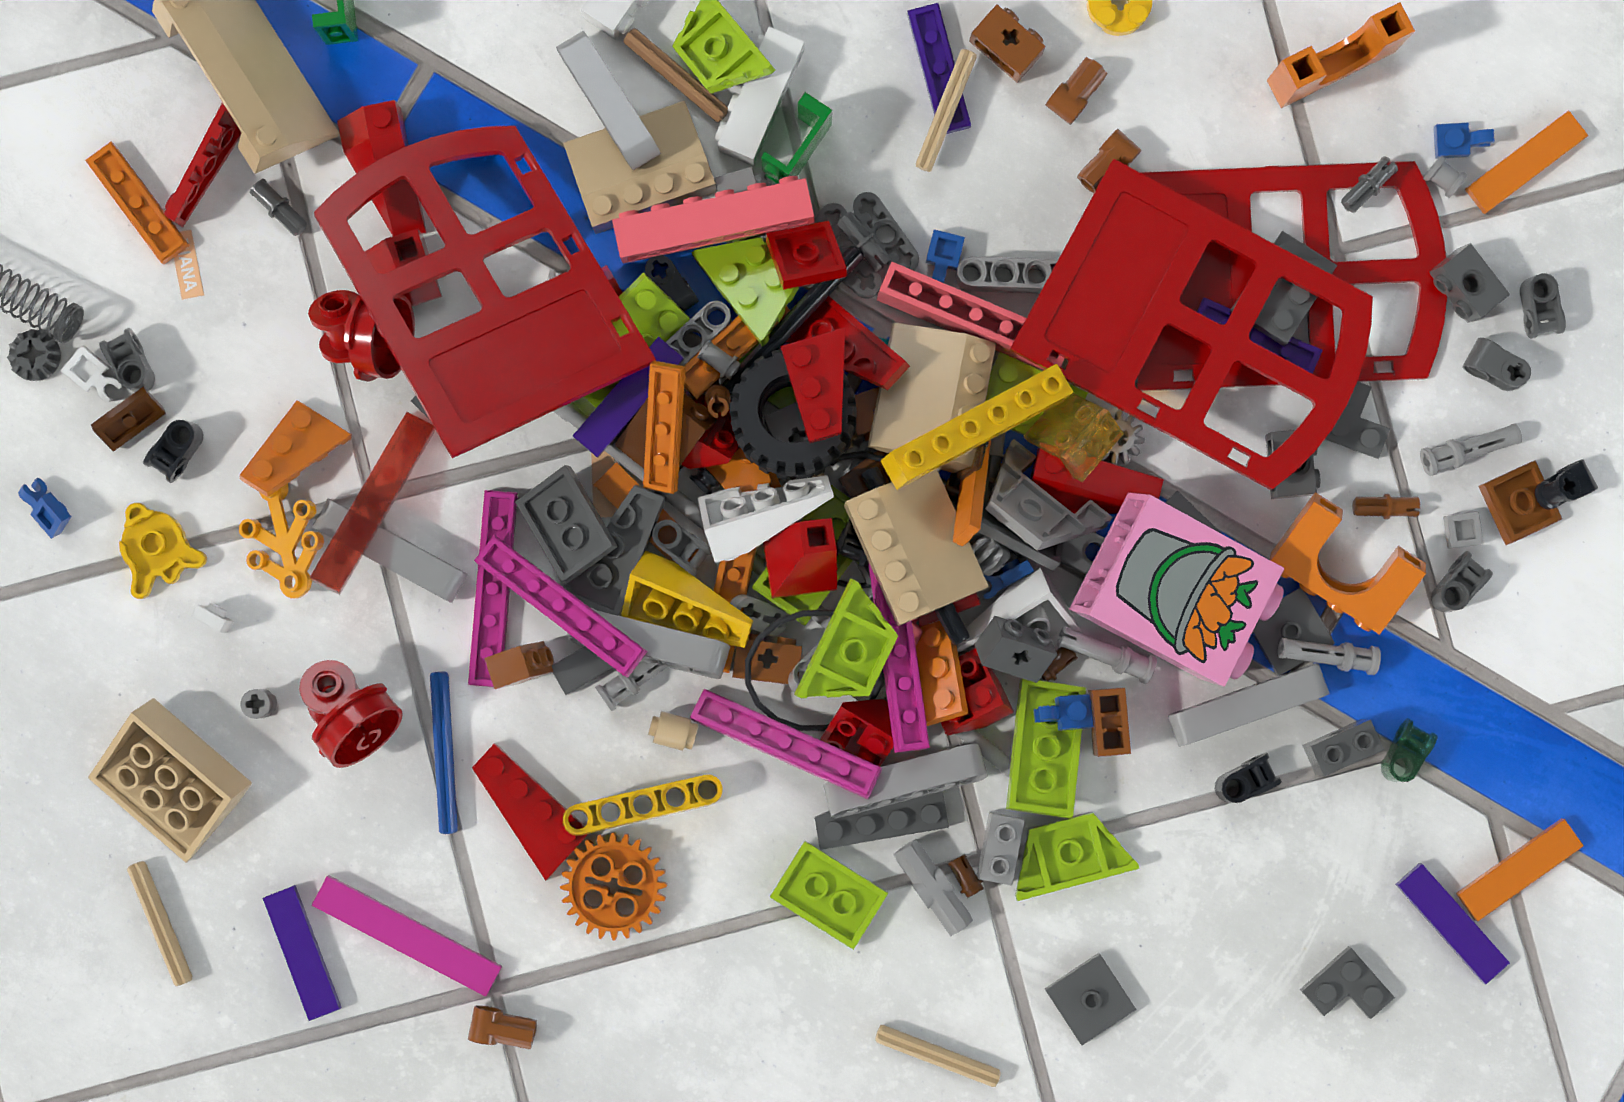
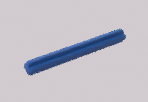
[430,671,458,834]

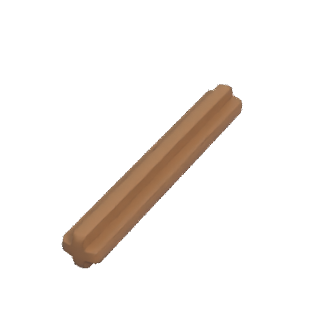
[624,28,728,122]

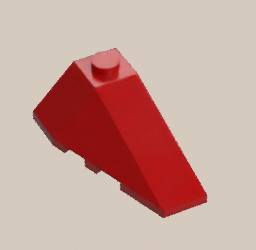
[337,100,427,236]
[1030,444,1164,514]

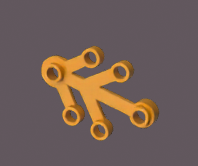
[239,483,324,598]

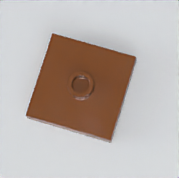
[1478,460,1562,545]

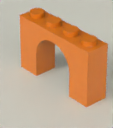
[1267,2,1415,108]
[1269,492,1426,635]

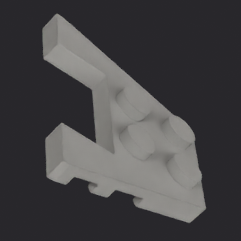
[985,439,1113,551]

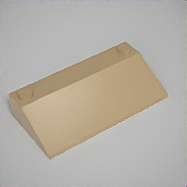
[152,0,340,174]

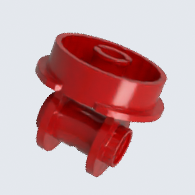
[308,290,415,382]
[299,660,403,768]

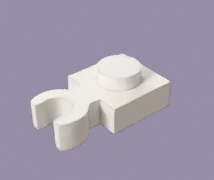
[60,345,124,402]

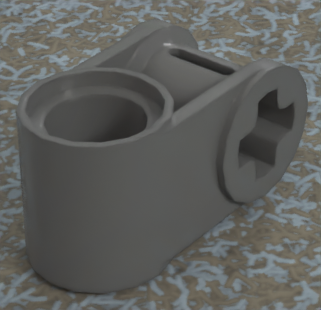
[1519,273,1566,339]
[99,328,155,392]
[1462,337,1531,391]
[652,520,712,577]
[1431,551,1493,613]

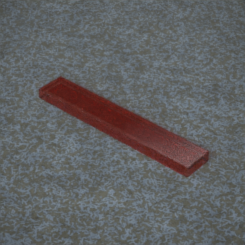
[310,412,435,595]

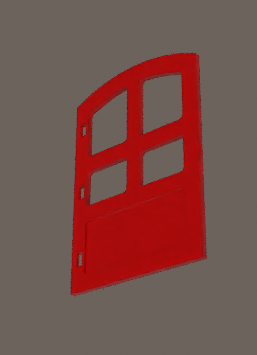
[314,126,656,459]
[1010,158,1373,490]
[1136,161,1447,391]

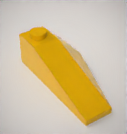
[621,551,753,648]

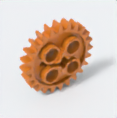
[560,832,668,941]

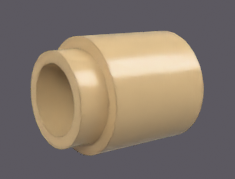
[648,711,698,751]

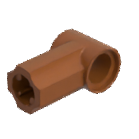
[1045,57,1108,125]
[1077,129,1142,193]
[468,1005,537,1049]

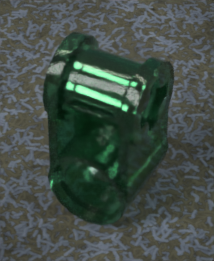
[1381,718,1438,782]

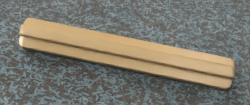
[916,49,977,172]
[127,861,193,986]
[875,1025,1001,1087]

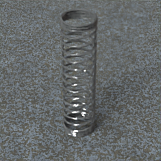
[0,264,84,343]

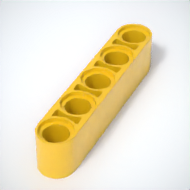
[563,775,723,836]

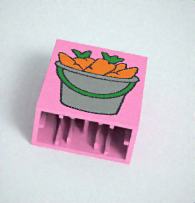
[1069,493,1284,687]

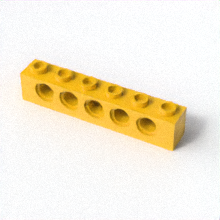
[881,364,1073,490]

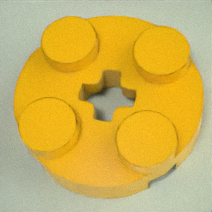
[1087,0,1152,36]

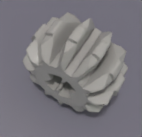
[1088,410,1145,465]
[969,532,1011,576]

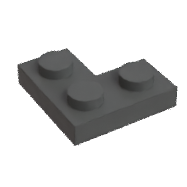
[1325,381,1390,459]
[1300,946,1395,1019]

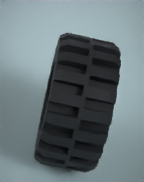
[730,349,857,479]

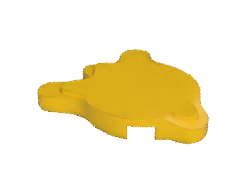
[119,503,207,599]

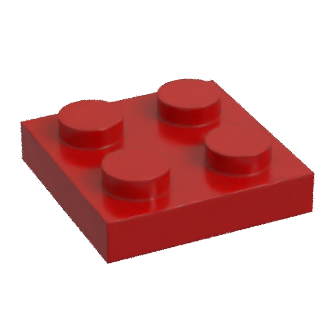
[766,221,847,290]

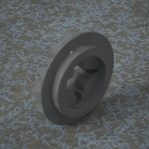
[7,329,61,381]

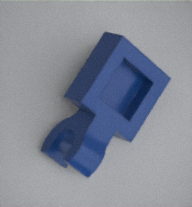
[1433,123,1495,159]
[925,230,965,283]
[18,478,72,539]
[982,558,1034,600]
[1034,694,1094,731]

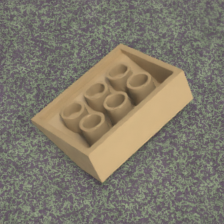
[563,101,717,234]
[868,323,996,474]
[844,469,989,627]
[88,698,252,863]

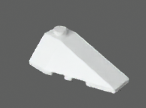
[698,475,834,563]
[957,568,1081,657]

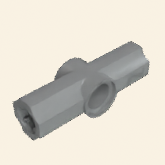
[893,839,973,936]

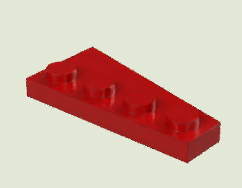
[163,102,242,227]
[785,296,910,391]
[472,743,588,881]

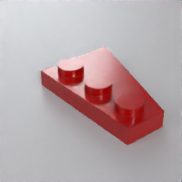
[781,328,845,444]

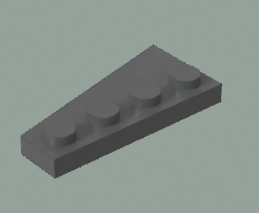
[563,485,667,616]
[814,791,949,850]

